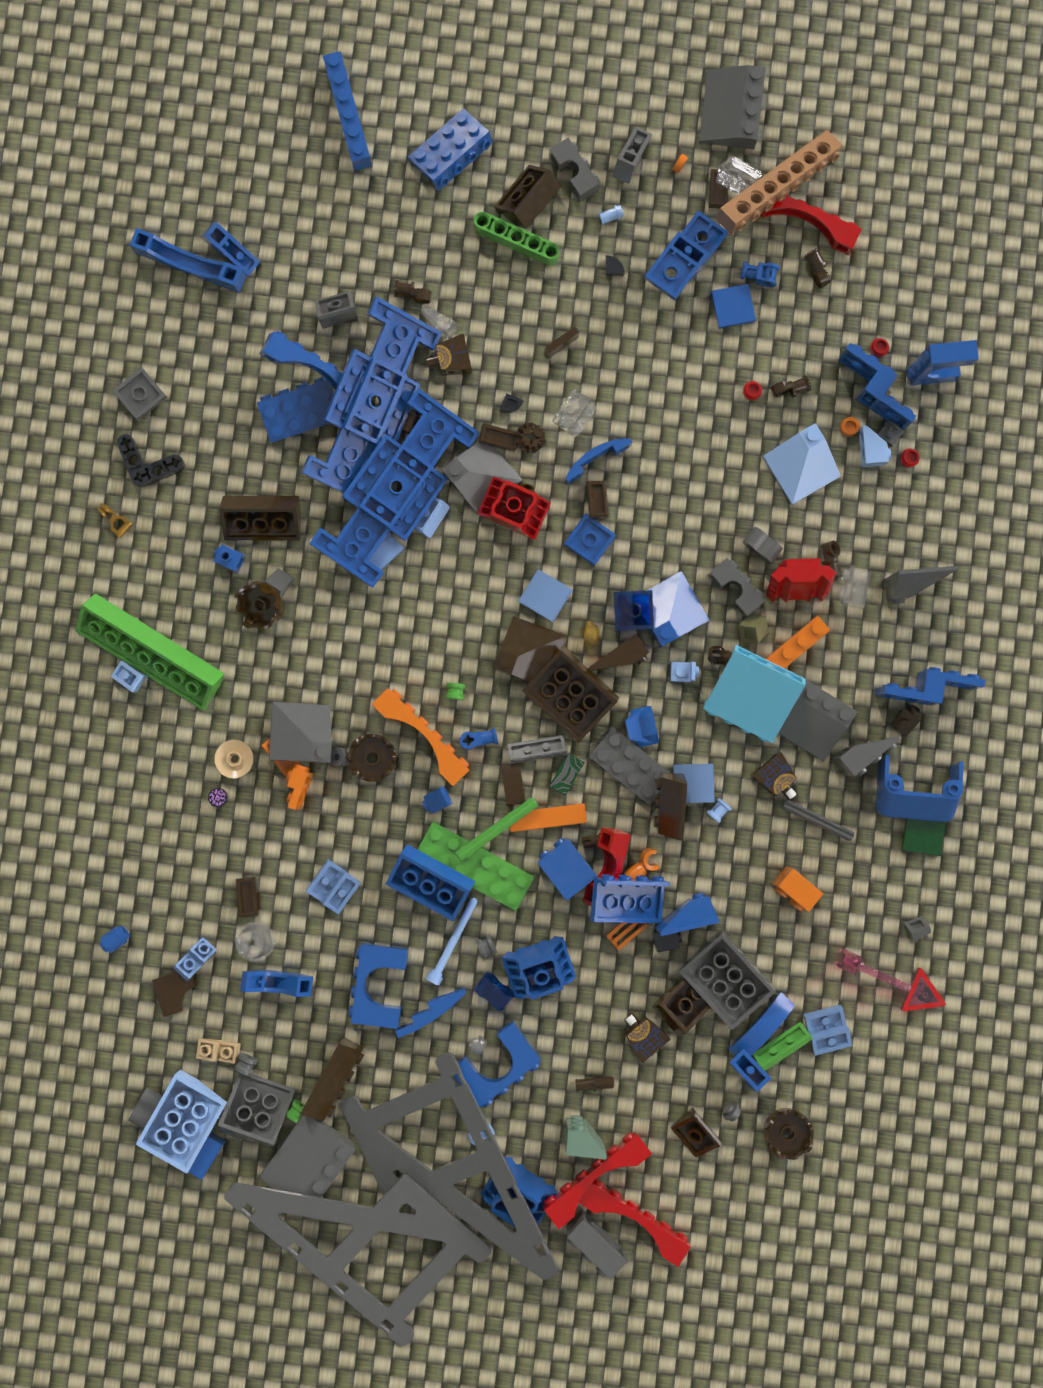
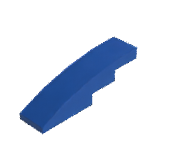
[396,987,466,1038]

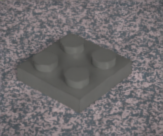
[113,367,167,421]

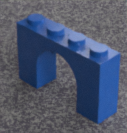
[907,340,979,386]
[348,943,409,1029]
[454,1020,541,1108]

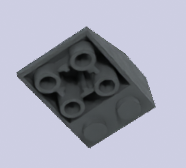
[832,737,900,777]

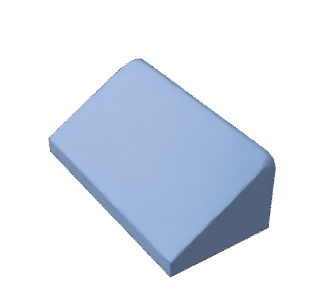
[414,497,450,538]

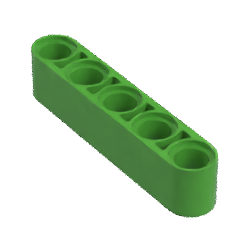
[474,212,559,266]

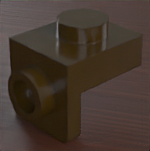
[891,703,922,737]

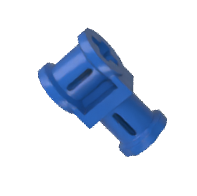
[740,262,780,288]
[460,727,498,750]

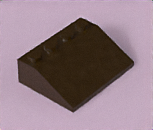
[522,646,619,743]

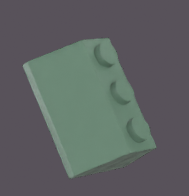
[564,1115,607,1159]

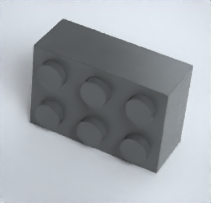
[566,1209,627,1279]

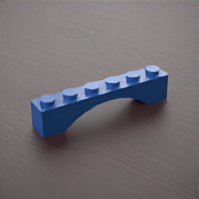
[323,51,372,171]
[129,228,246,293]
[259,331,361,408]

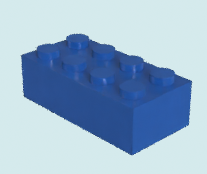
[385,844,475,922]

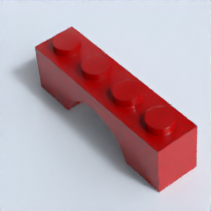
[582,827,631,906]

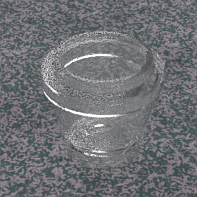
[235,922,275,961]

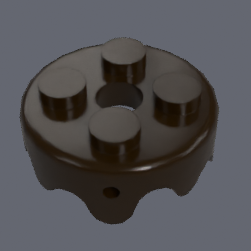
[234,581,283,630]
[347,734,397,782]
[763,1108,814,1160]

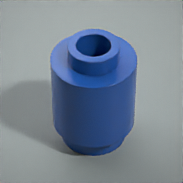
[99,925,130,953]

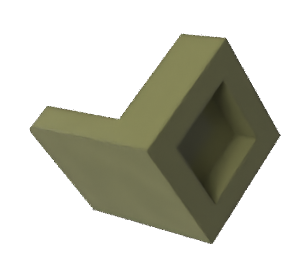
[739,614,768,644]

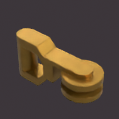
[96,503,133,539]

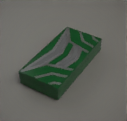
[549,753,585,796]

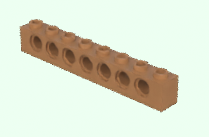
[716,130,842,235]

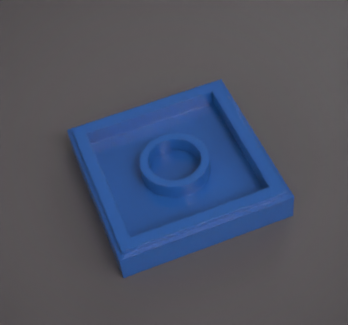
[711,284,756,329]
[564,513,616,566]

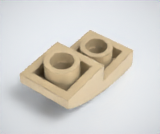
[196,1038,241,1064]

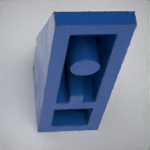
[201,222,260,276]

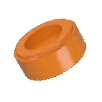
[672,153,688,174]
[840,417,860,437]

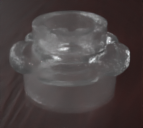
[470,1035,487,1055]

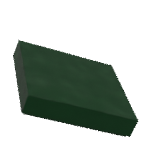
[901,819,946,856]

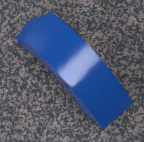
[240,970,313,997]

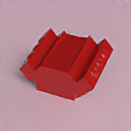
[477,477,551,540]
[766,558,836,603]

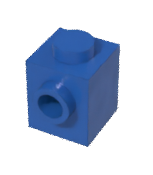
[213,544,246,574]

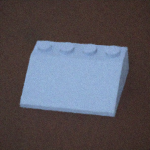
[136,1070,227,1173]

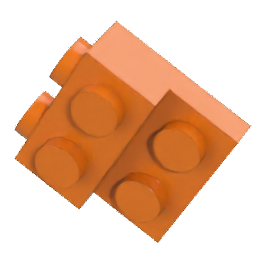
[286,764,314,810]

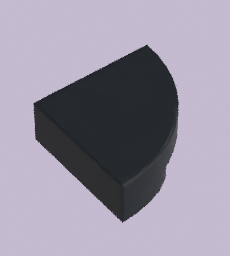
[605,255,625,276]
[499,393,524,413]

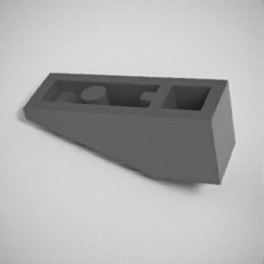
[612,127,652,184]

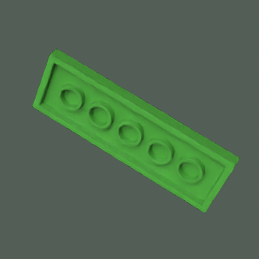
[418,822,534,911]

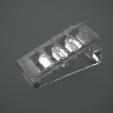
[422,304,458,339]

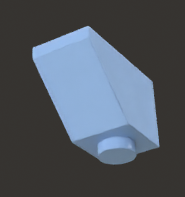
[858,425,891,467]

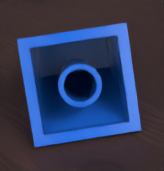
[537,838,598,901]

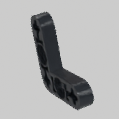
[117,434,185,487]

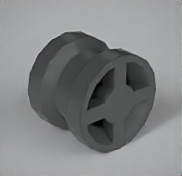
[476,935,497,959]
[234,1053,258,1076]

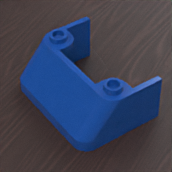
[876,755,963,822]

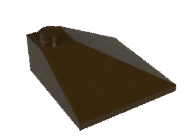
[493,616,567,682]

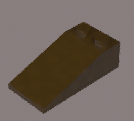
[652,976,711,1036]

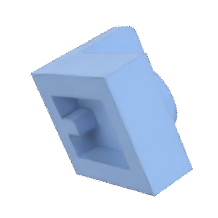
[670,662,699,682]

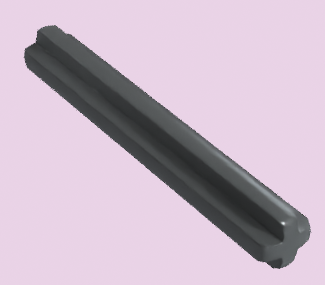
[782,800,855,841]

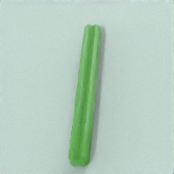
[455,797,538,861]

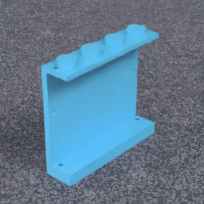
[703,645,806,743]

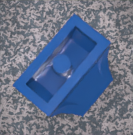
[625,706,659,747]

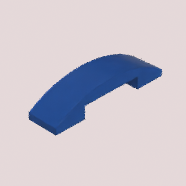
[565,439,633,485]
[728,992,795,1056]

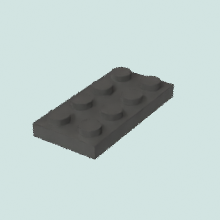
[589,727,670,805]

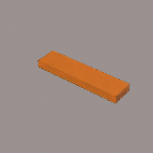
[508,803,587,832]

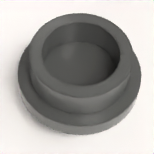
[723,1102,741,1122]

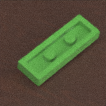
[753,1022,813,1071]

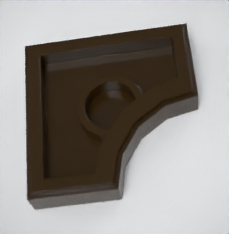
[152,972,196,1017]

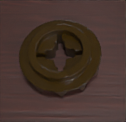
[515,422,546,453]

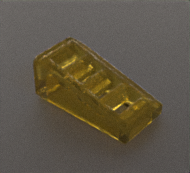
[583,621,600,646]

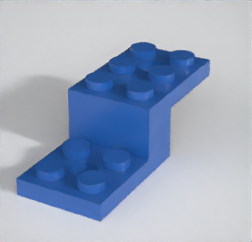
[644,210,729,301]
[838,343,916,430]
[875,667,986,706]

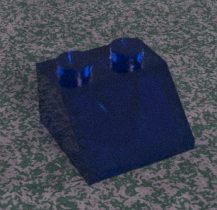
[613,590,654,633]

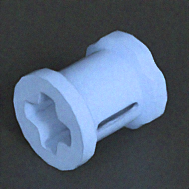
[706,798,732,823]

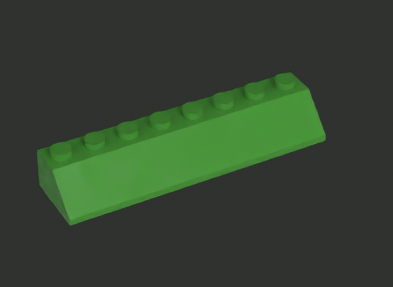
[75,593,225,711]

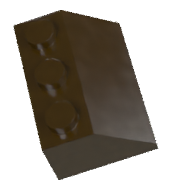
[494,165,562,229]
[653,773,687,841]

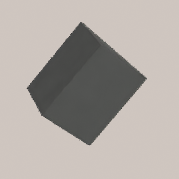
[314,291,358,329]

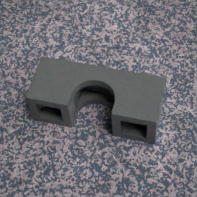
[549,137,600,203]
[708,558,765,618]

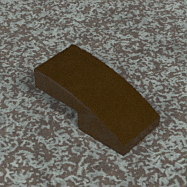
[501,763,525,806]

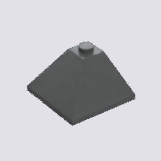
[442,443,523,517]
[884,566,958,604]
[269,702,332,763]
[218,1073,296,1146]

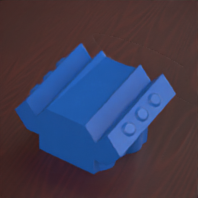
[501,936,576,1000]
[481,1157,558,1228]

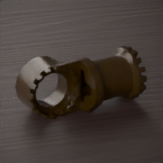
[804,247,831,289]
[394,280,432,304]
[770,375,812,398]
[821,540,842,580]
[707,646,732,667]

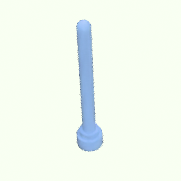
[426,898,477,985]

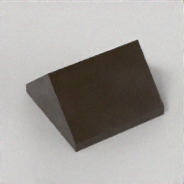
[670,1107,722,1157]

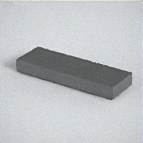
[507,735,567,764]

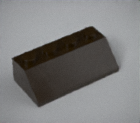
[219,496,301,540]
[300,1037,364,1121]

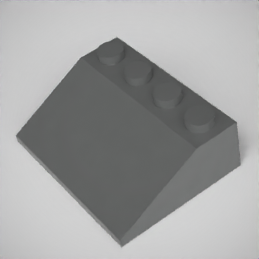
[699,65,766,150]
[778,671,858,761]
[679,929,776,1030]
[259,1115,355,1198]

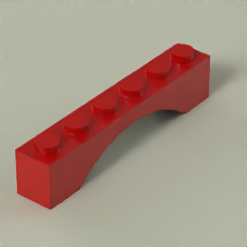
[760,194,862,256]
[542,1132,652,1230]
[579,1178,691,1267]

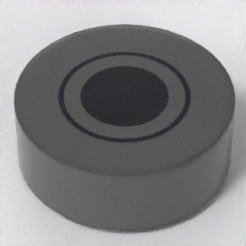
[331,747,348,767]

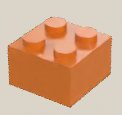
[772,866,823,912]

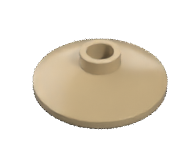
[215,740,253,778]

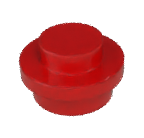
[870,338,889,357]
[743,381,762,400]
[900,448,920,468]

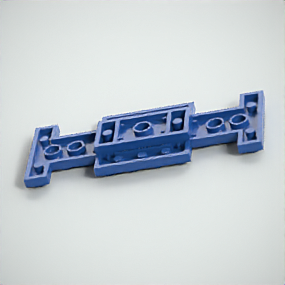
[301,297,442,494]
[309,388,480,588]

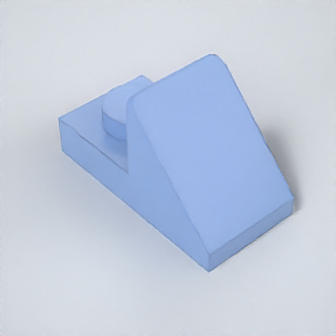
[111,661,147,692]

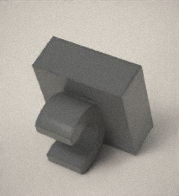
[877,420,904,447]
[904,916,931,942]

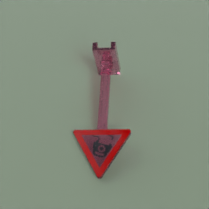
[835,948,946,1012]

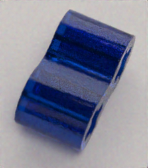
[474,972,515,1011]

